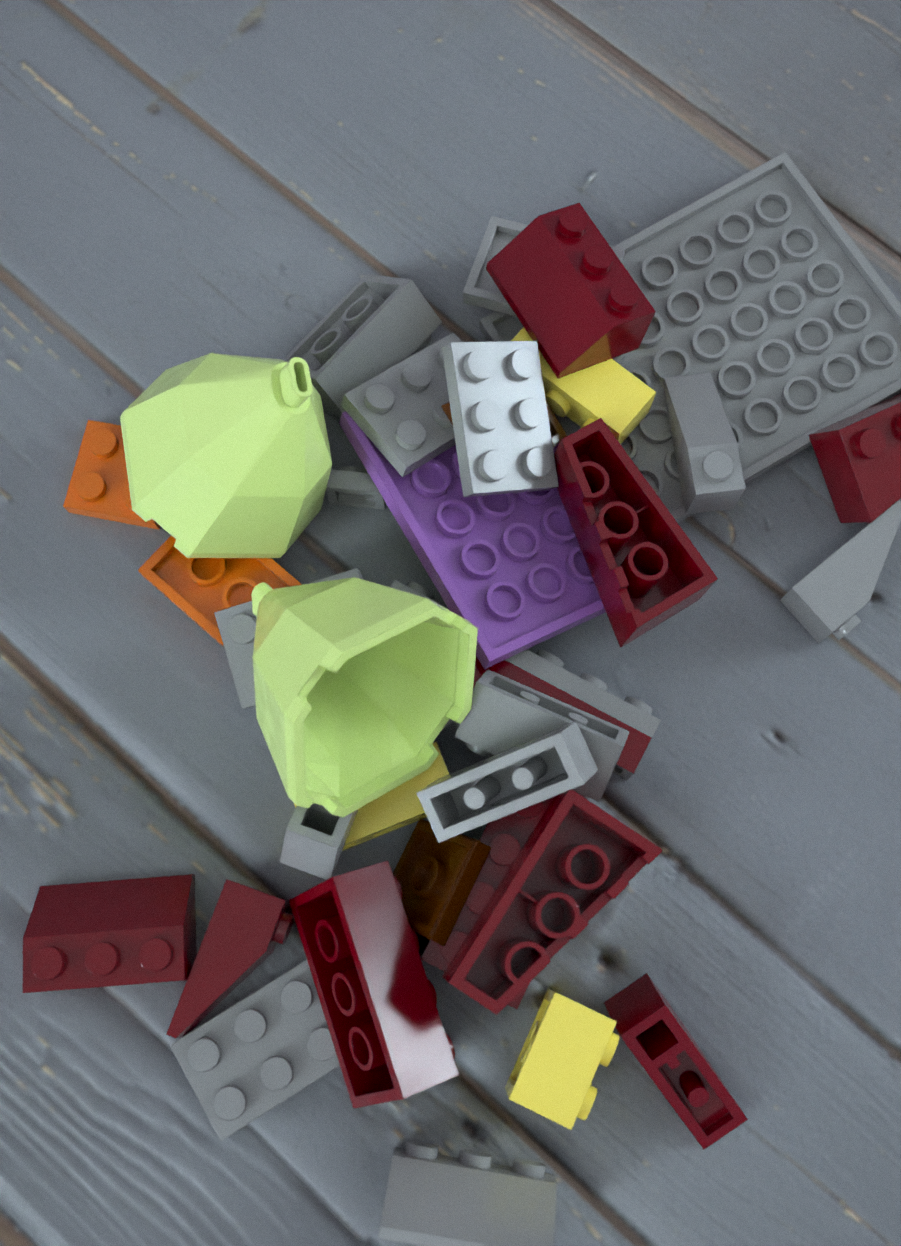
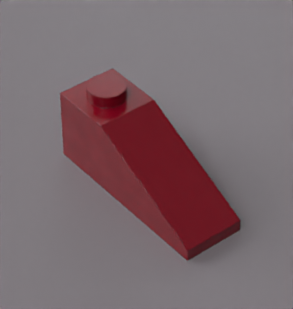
[166,879,294,1038]
[604,973,748,1150]

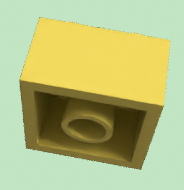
[505,989,620,1130]

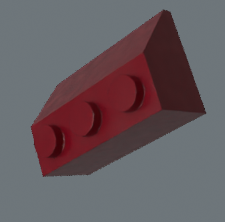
[486,203,656,379]
[23,874,197,993]

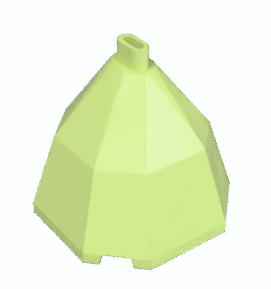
[120,353,332,558]
[251,577,478,817]

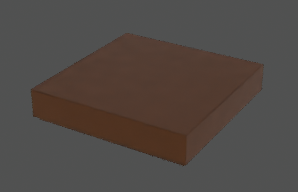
[392,819,491,946]

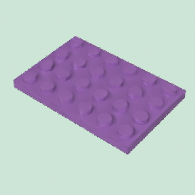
[339,411,606,669]

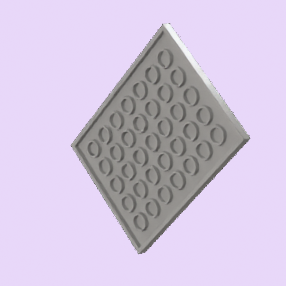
[479,152,901,523]

